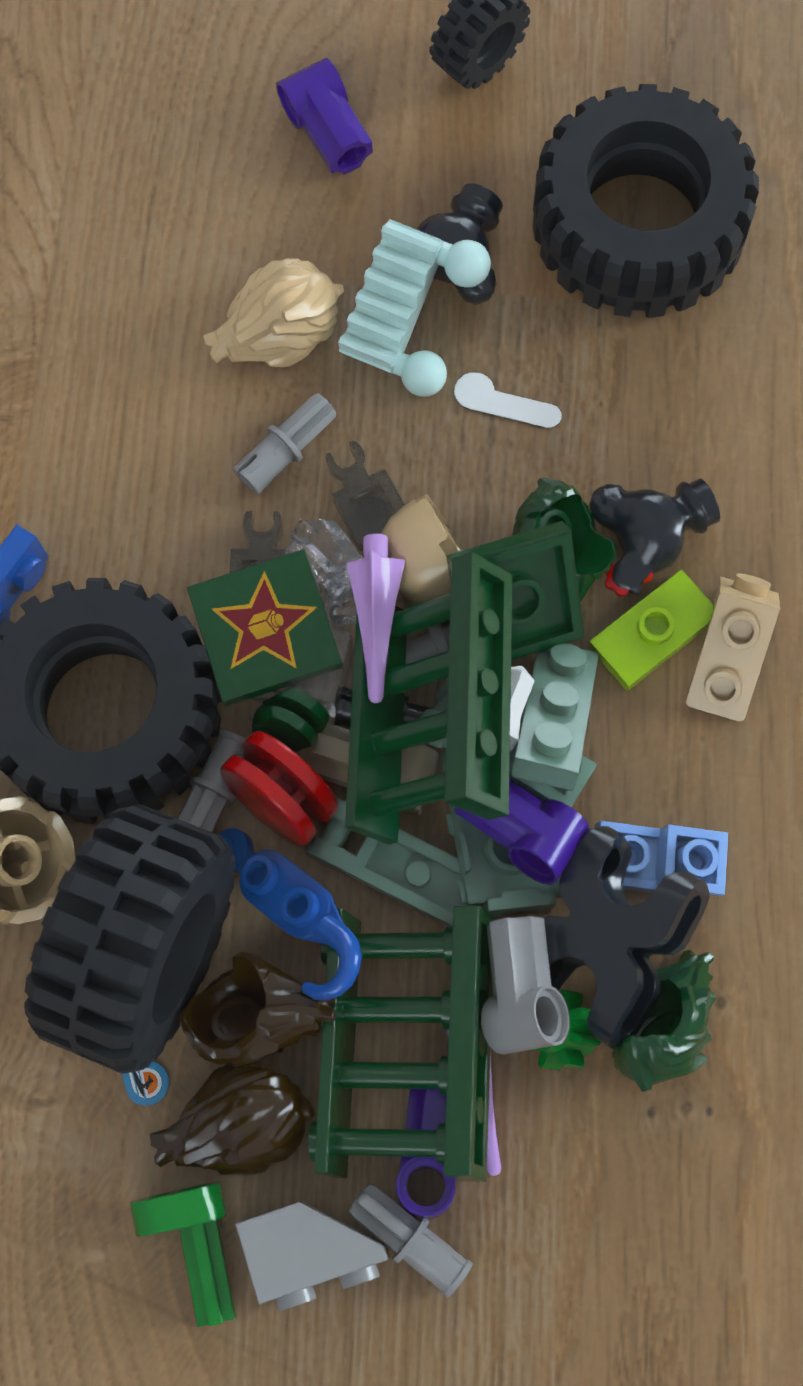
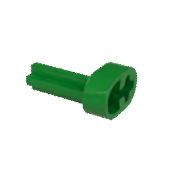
[130,1182,236,1327]

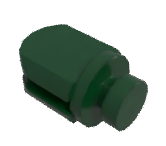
[252,688,330,752]

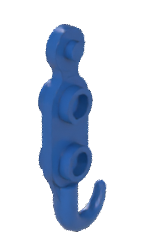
[219,828,362,1000]

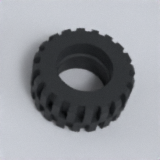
[533,84,759,318]
[0,578,222,824]
[24,805,236,1074]

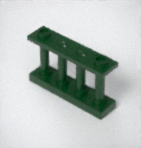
[345,551,513,845]
[308,906,494,1182]

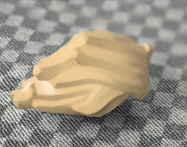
[203,258,345,367]

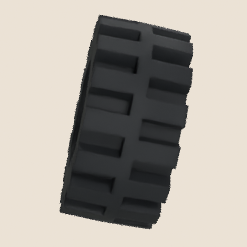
[429,0,530,89]

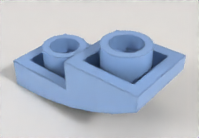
[594,821,728,896]

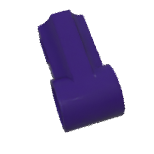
[276,58,373,175]
[453,780,590,885]
[396,1089,456,1219]

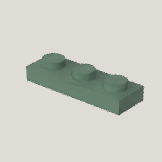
[510,643,599,791]

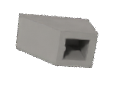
[235,1202,389,1311]

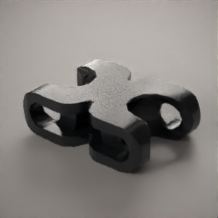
[544,826,710,1049]

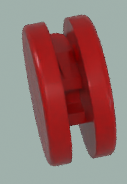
[220,731,339,846]

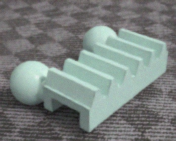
[338,219,491,397]

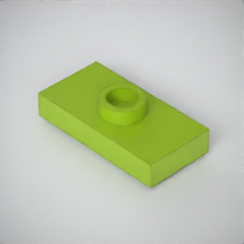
[588,569,713,691]

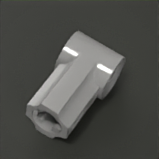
[481,916,569,1055]

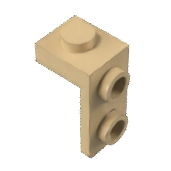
[686,573,780,721]

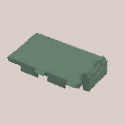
[440,748,561,920]

